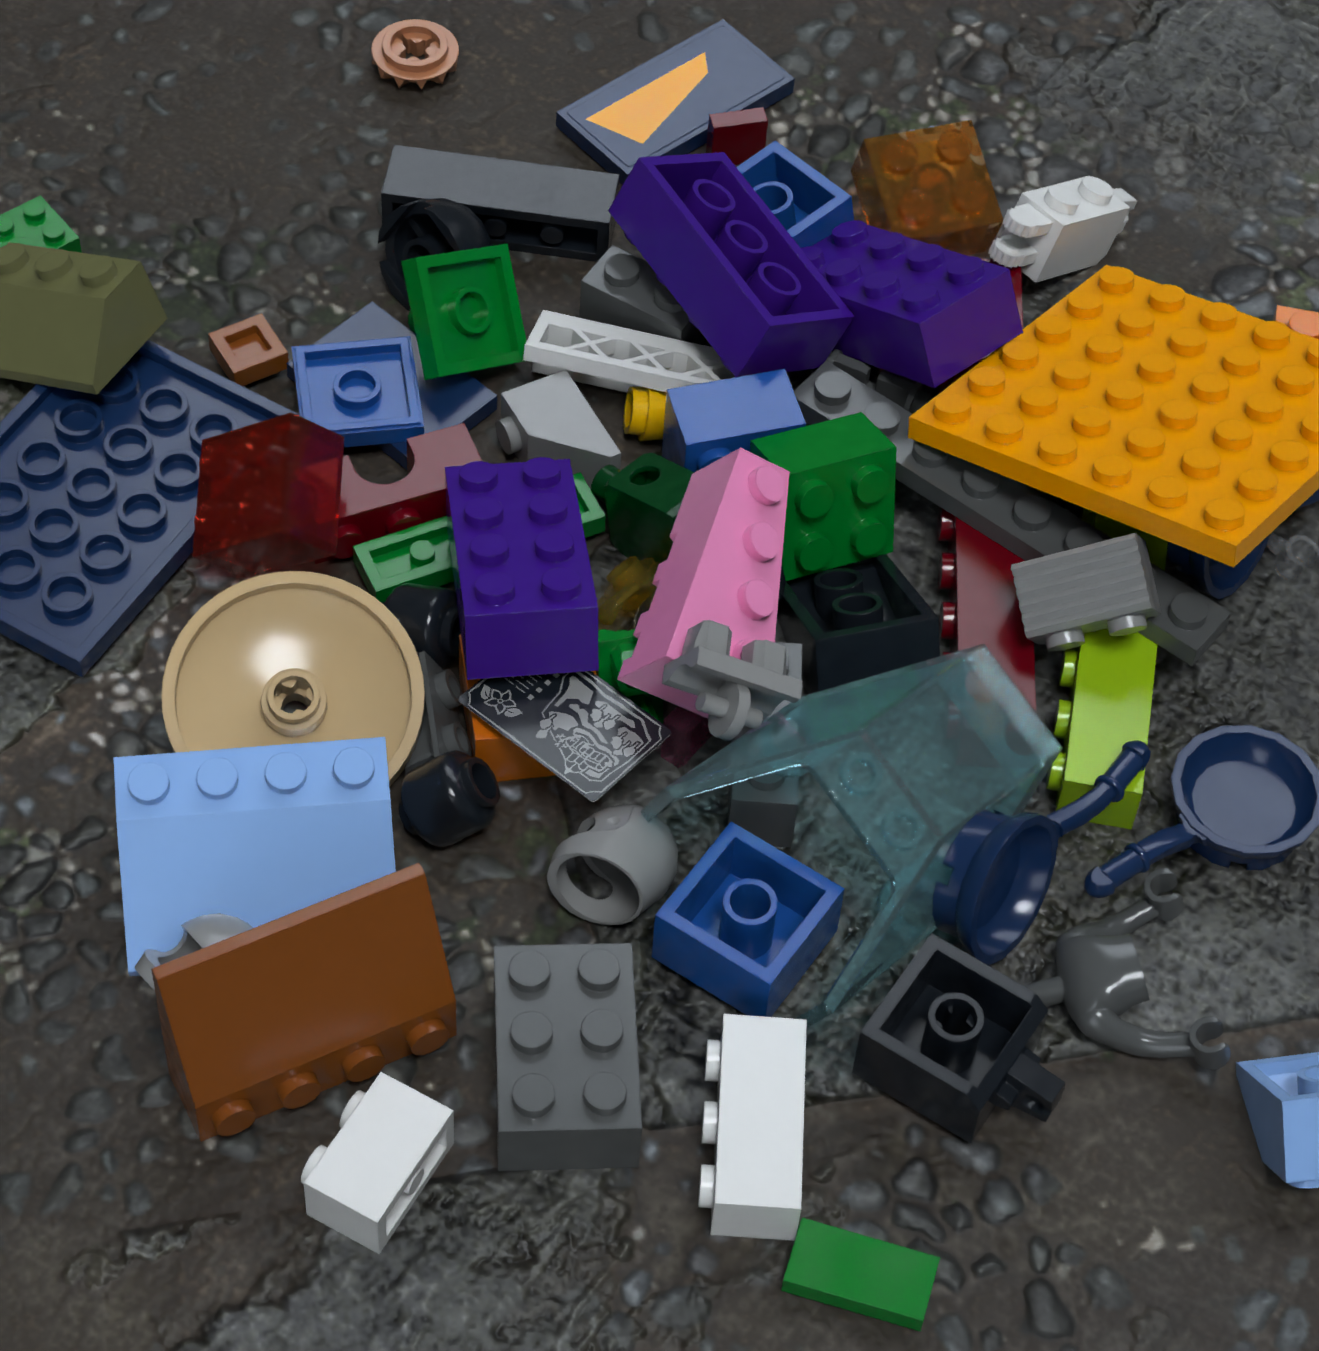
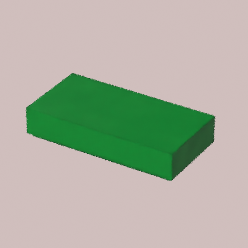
[781,1217,940,1332]

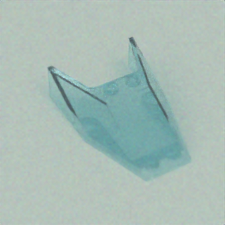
[641,644,1063,1027]

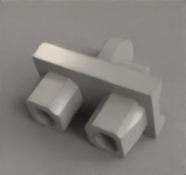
[662,620,803,741]

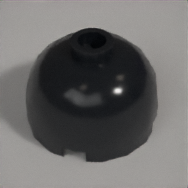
[378,198,492,311]

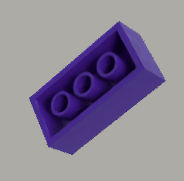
[608,152,855,377]
[801,220,1023,388]
[445,457,599,680]

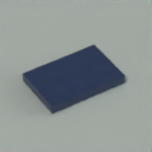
[286,301,497,470]

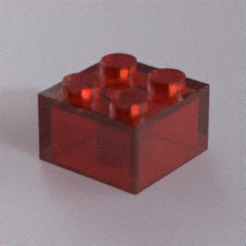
[192,412,344,579]

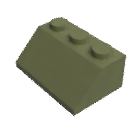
[0,242,168,394]

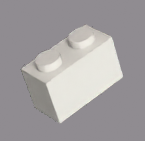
[301,1072,454,1254]

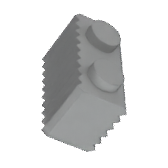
[1011,533,1162,652]

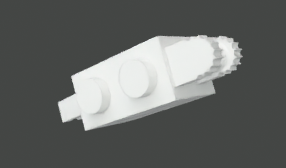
[988,176,1137,283]

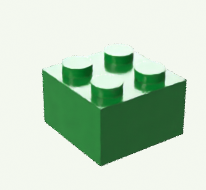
[750,412,897,581]

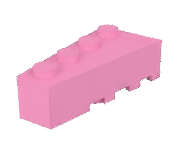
[617,447,790,718]

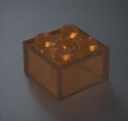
[851,120,1003,255]

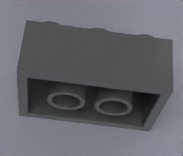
[493,943,642,1171]

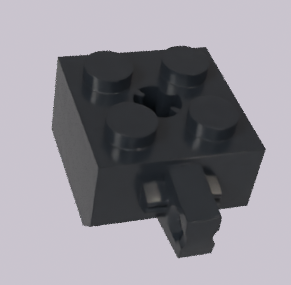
[852,933,1065,1143]

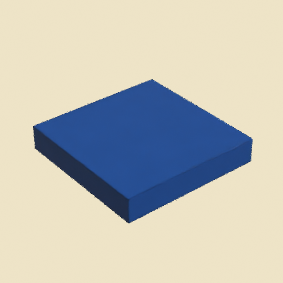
[291,336,424,451]

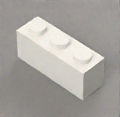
[698,1014,807,1241]

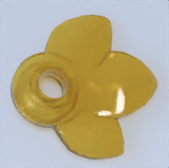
[597,556,666,626]

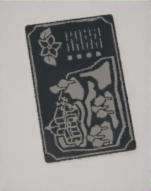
[459,671,671,802]

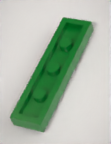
[353,472,606,602]

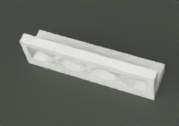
[523,310,735,393]

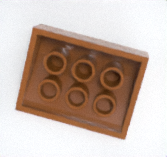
[151,863,457,1142]

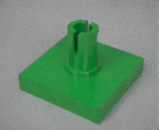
[401,244,527,380]

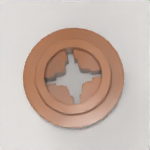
[371,19,459,90]

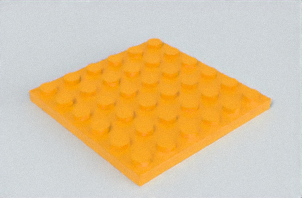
[908,265,1319,567]

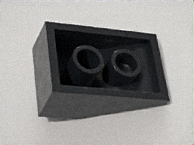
[777,554,942,710]

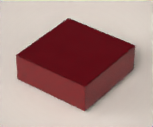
[706,107,768,165]

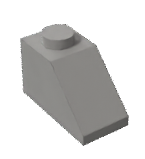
[495,370,621,489]

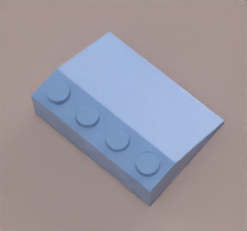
[113,737,396,976]

